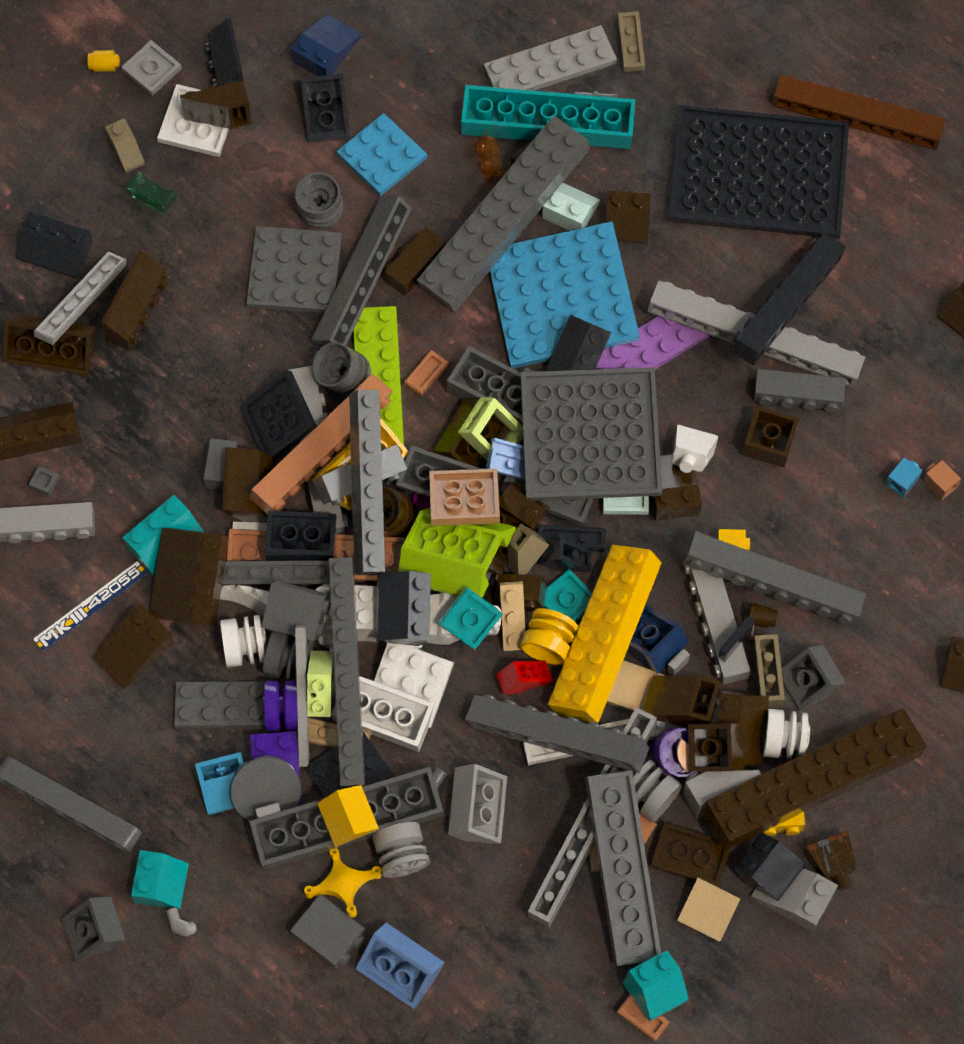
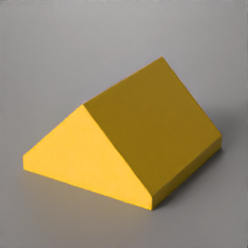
[317,785,379,847]

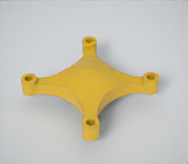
[304,848,382,918]

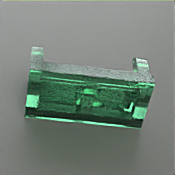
[127,171,178,215]

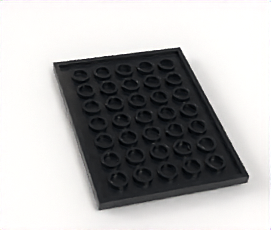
[668,105,849,239]

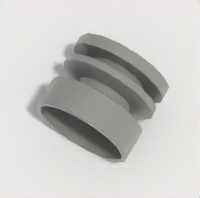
[633,760,682,823]
[372,822,430,878]

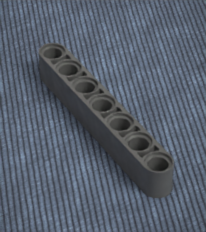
[0,756,142,853]

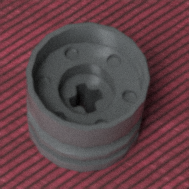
[295,172,343,229]
[312,342,371,396]
[263,631,314,680]

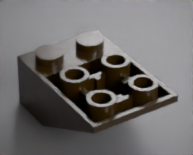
[180,81,252,129]
[495,482,550,565]
[643,675,721,728]

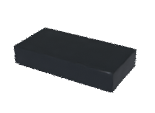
[718,616,755,662]

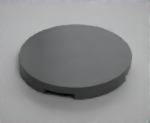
[230,755,301,821]

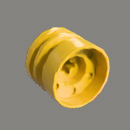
[520,608,578,665]

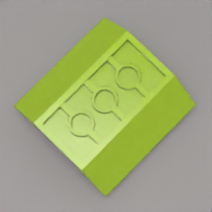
[398,507,516,597]

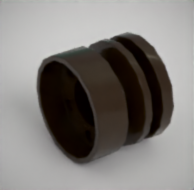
[382,486,414,537]

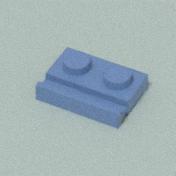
[486,438,526,481]

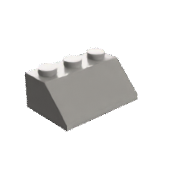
[448,764,507,844]

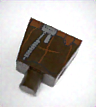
[804,830,856,891]

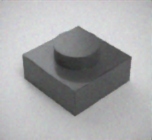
[29,466,60,496]

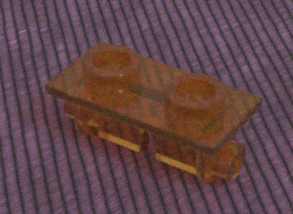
[476,133,505,181]

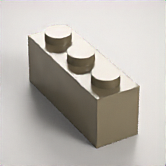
[753,634,785,709]

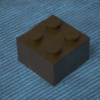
[742,406,799,468]

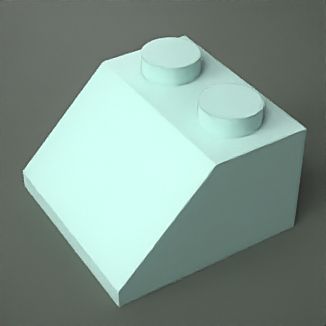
[542,183,600,231]

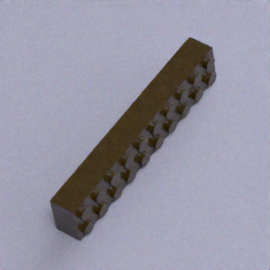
[701,707,927,851]

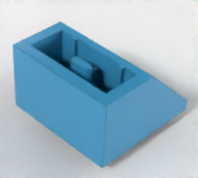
[195,752,244,815]

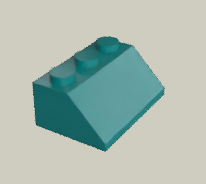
[123,495,204,578]

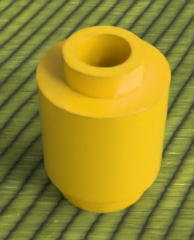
[88,50,120,72]

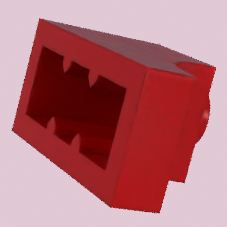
[496,661,553,694]

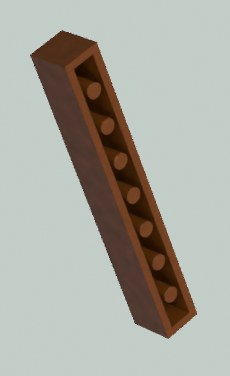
[772,75,946,151]

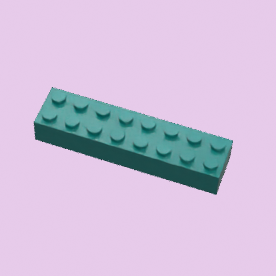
[461,85,636,149]

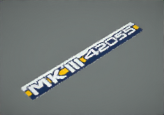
[34,562,147,651]

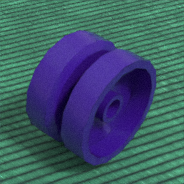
[263,680,298,732]

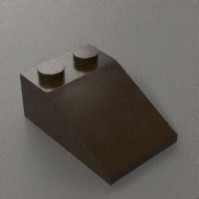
[652,455,702,521]
[93,604,175,689]

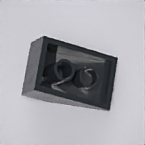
[301,74,350,143]

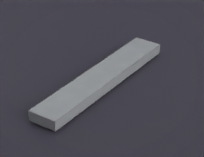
[34,252,127,345]
[295,625,310,767]

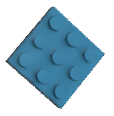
[337,113,427,197]

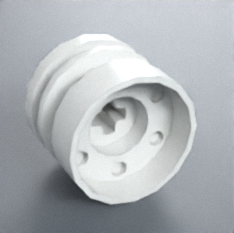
[220,615,267,668]
[763,708,810,760]

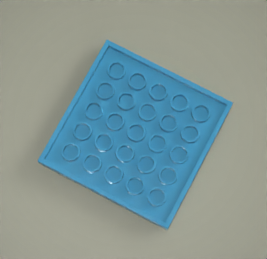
[490,221,640,369]

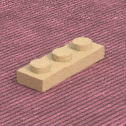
[500,582,526,651]

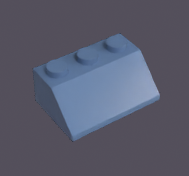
[356,923,444,1009]

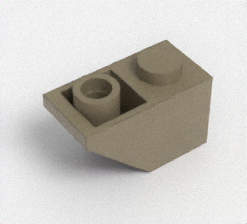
[508,523,549,575]

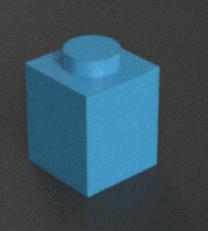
[886,457,922,498]

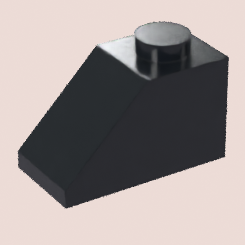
[540,537,592,572]

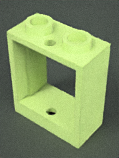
[458,397,524,460]
[307,651,334,717]

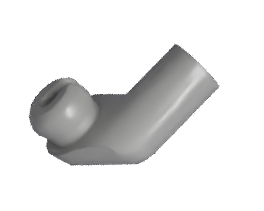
[166,908,196,937]

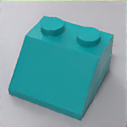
[131,850,189,910]
[623,950,689,1022]

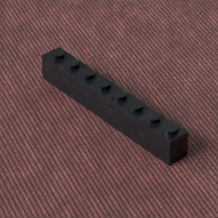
[731,233,846,366]

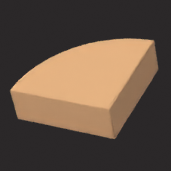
[676,739,689,772]

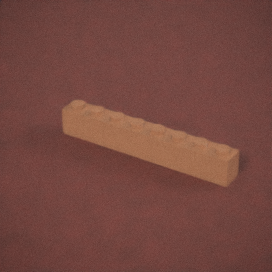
[250,373,392,514]

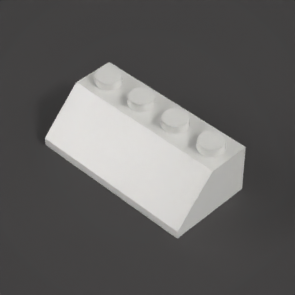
[331,676,435,752]

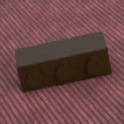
[384,227,446,296]

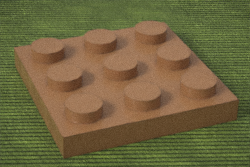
[430,469,500,526]

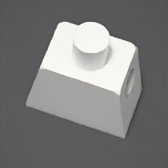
[672,425,718,473]

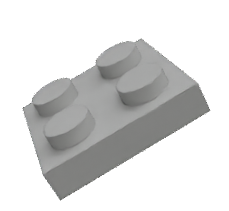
[121,40,182,96]

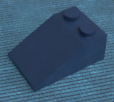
[291,14,362,77]
[627,605,689,673]

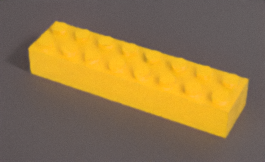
[548,545,661,724]

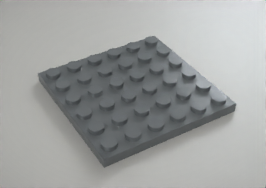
[521,367,662,501]

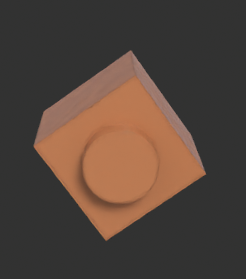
[923,460,961,500]

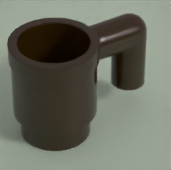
[745,603,778,642]

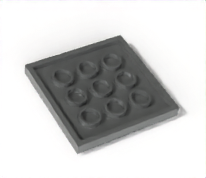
[247,226,342,313]

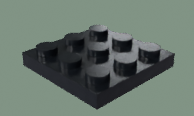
[240,370,317,461]
[304,731,395,798]

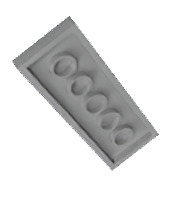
[484,25,617,91]

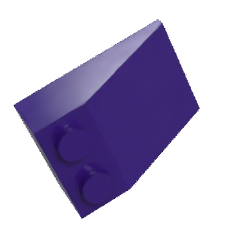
[250,731,302,807]

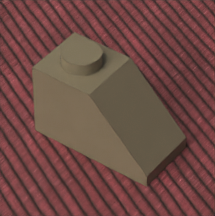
[105,118,145,173]

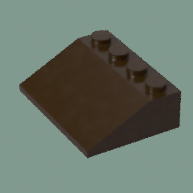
[150,528,229,627]

